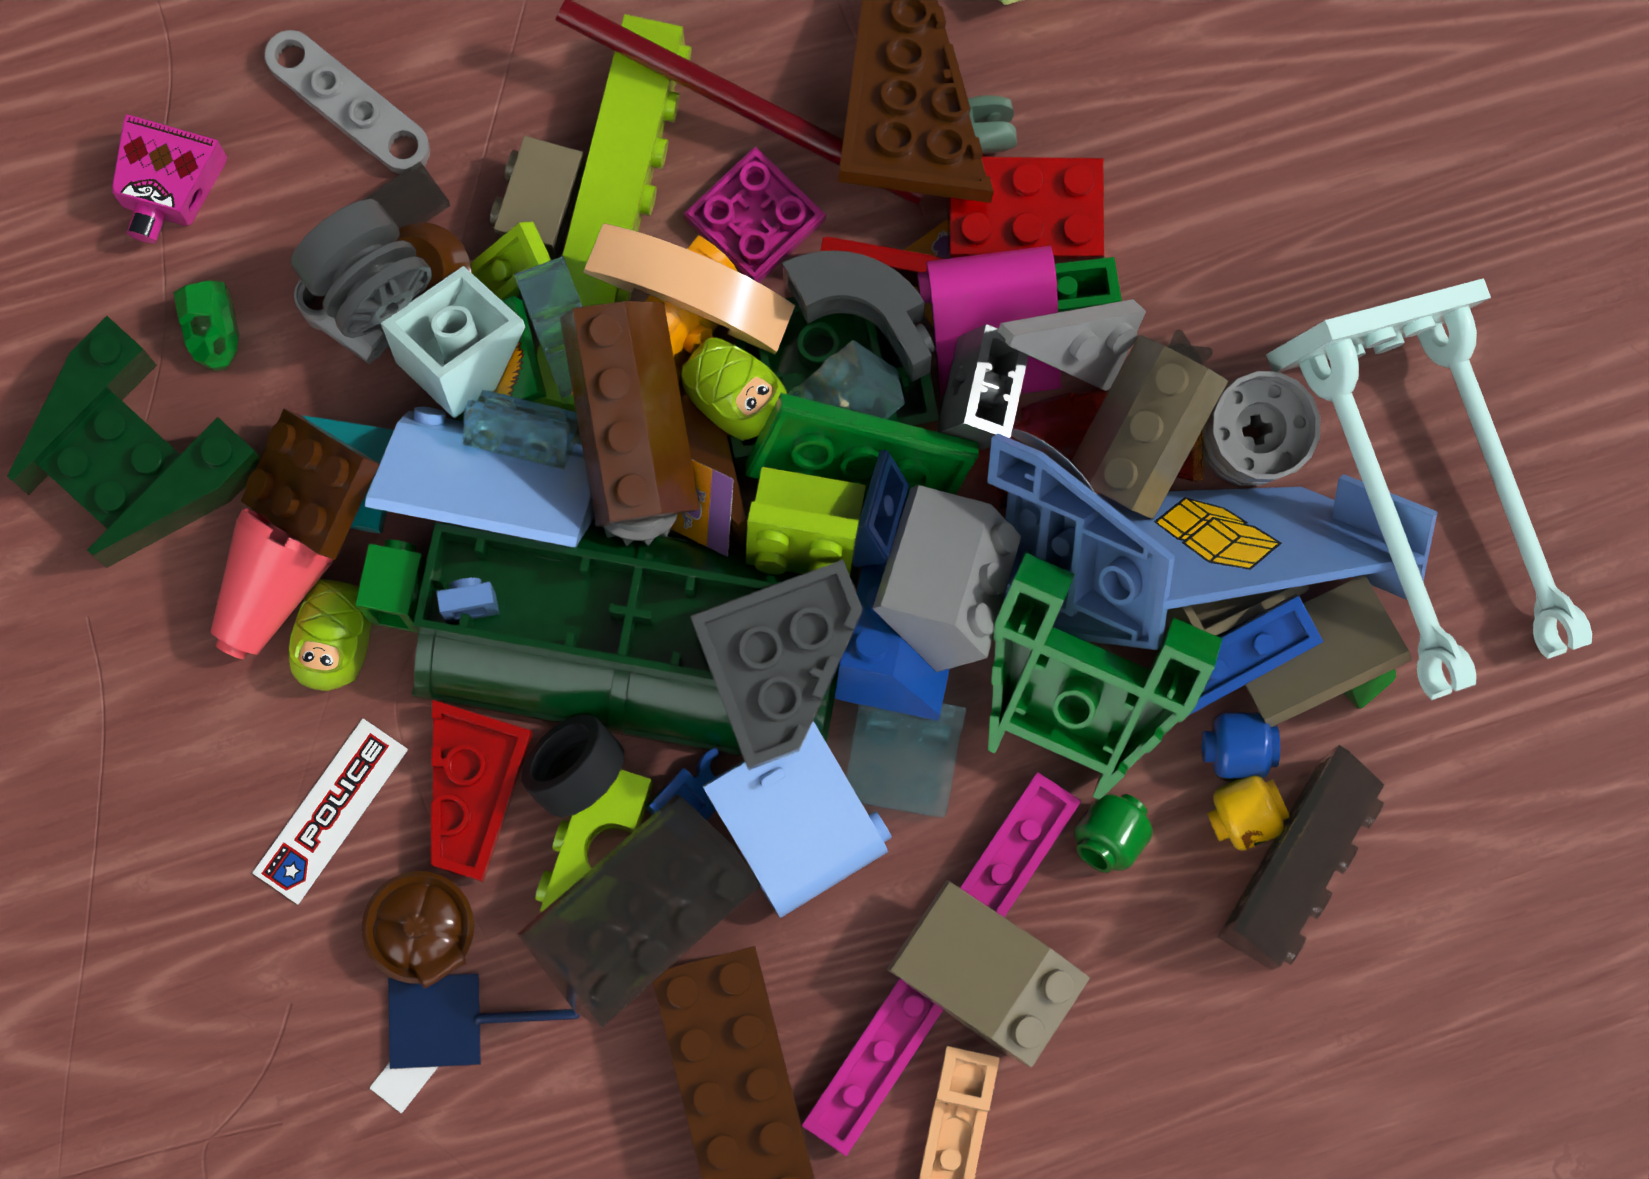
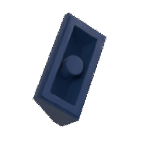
[852,450,909,567]

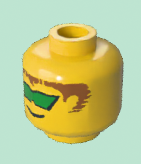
[1207,775,1290,851]

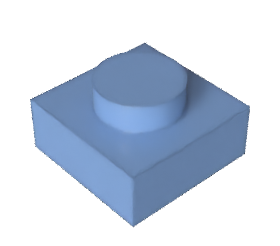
[437,578,499,624]

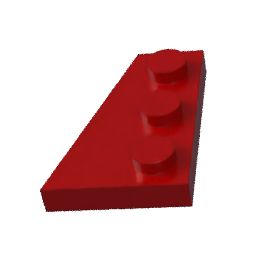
[431,700,533,883]

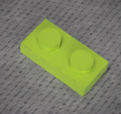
[470,221,554,300]

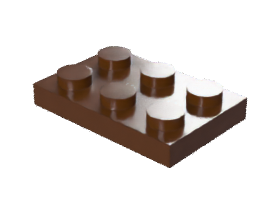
[241,409,380,560]

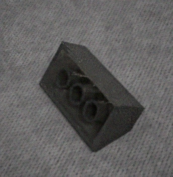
[1217,745,1384,970]
[517,794,760,1027]

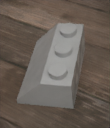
[872,485,1021,672]

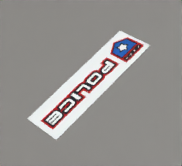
[253,719,409,905]

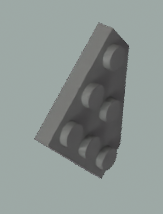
[691,560,863,771]

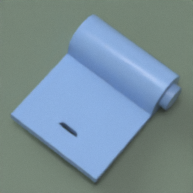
[702,721,892,918]

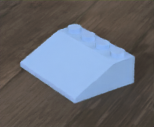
[365,407,594,548]

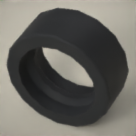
[521,714,624,818]

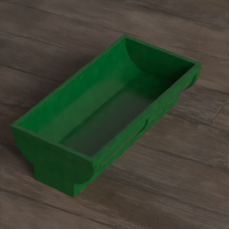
[412,520,859,757]

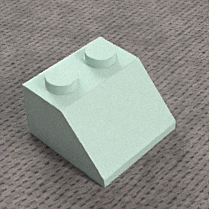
[381,266,525,418]

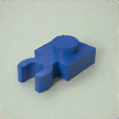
[644,748,731,844]

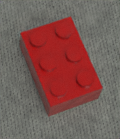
[948,157,1104,264]

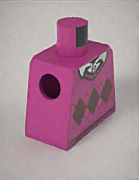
[112,114,228,244]

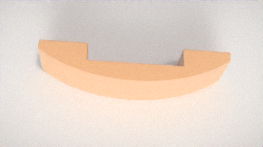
[583,223,795,354]
[919,1046,1000,1179]

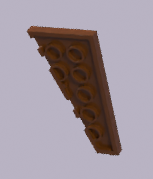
[838,0,994,203]

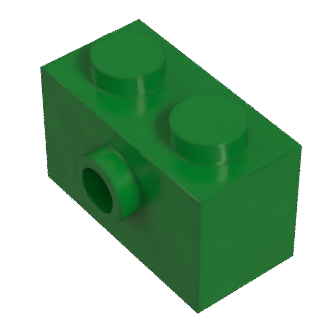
[356,539,427,633]

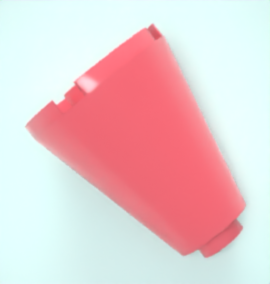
[210,508,333,659]

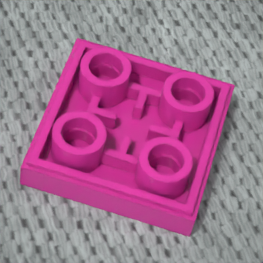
[684,146,826,283]

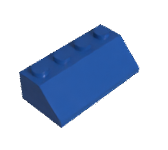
[834,498,949,721]

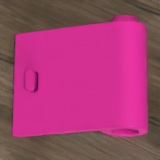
[917,246,1062,403]

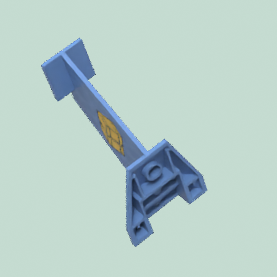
[987,433,1438,650]

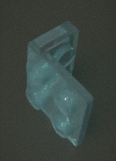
[846,704,966,818]

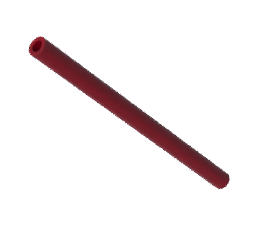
[555,0,924,206]

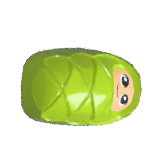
[681,338,787,441]
[288,579,371,691]

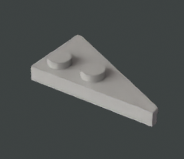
[998,299,1146,391]

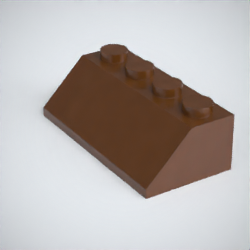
[560,301,700,527]

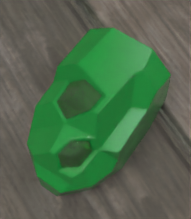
[173,280,240,371]

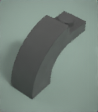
[782,251,935,382]

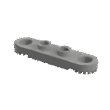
[265,30,430,175]

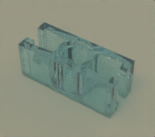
[514,256,583,405]

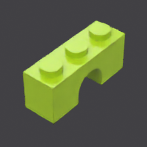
[535,769,654,935]

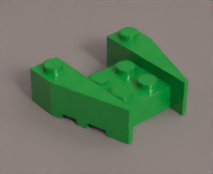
[988,553,1223,800]

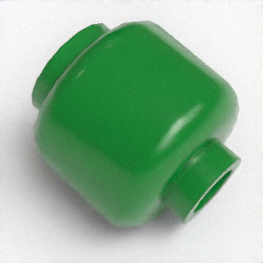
[1074,794,1153,873]

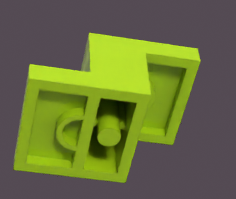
[746,467,866,576]

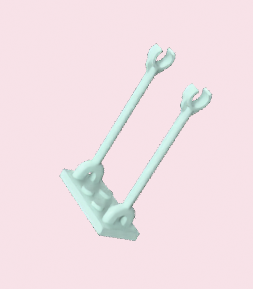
[1266,278,1592,700]

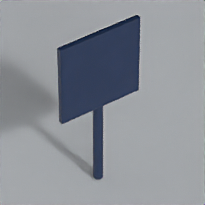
[388,974,580,1069]

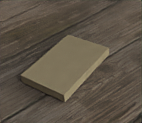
[1245,575,1412,727]

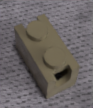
[489,135,586,261]

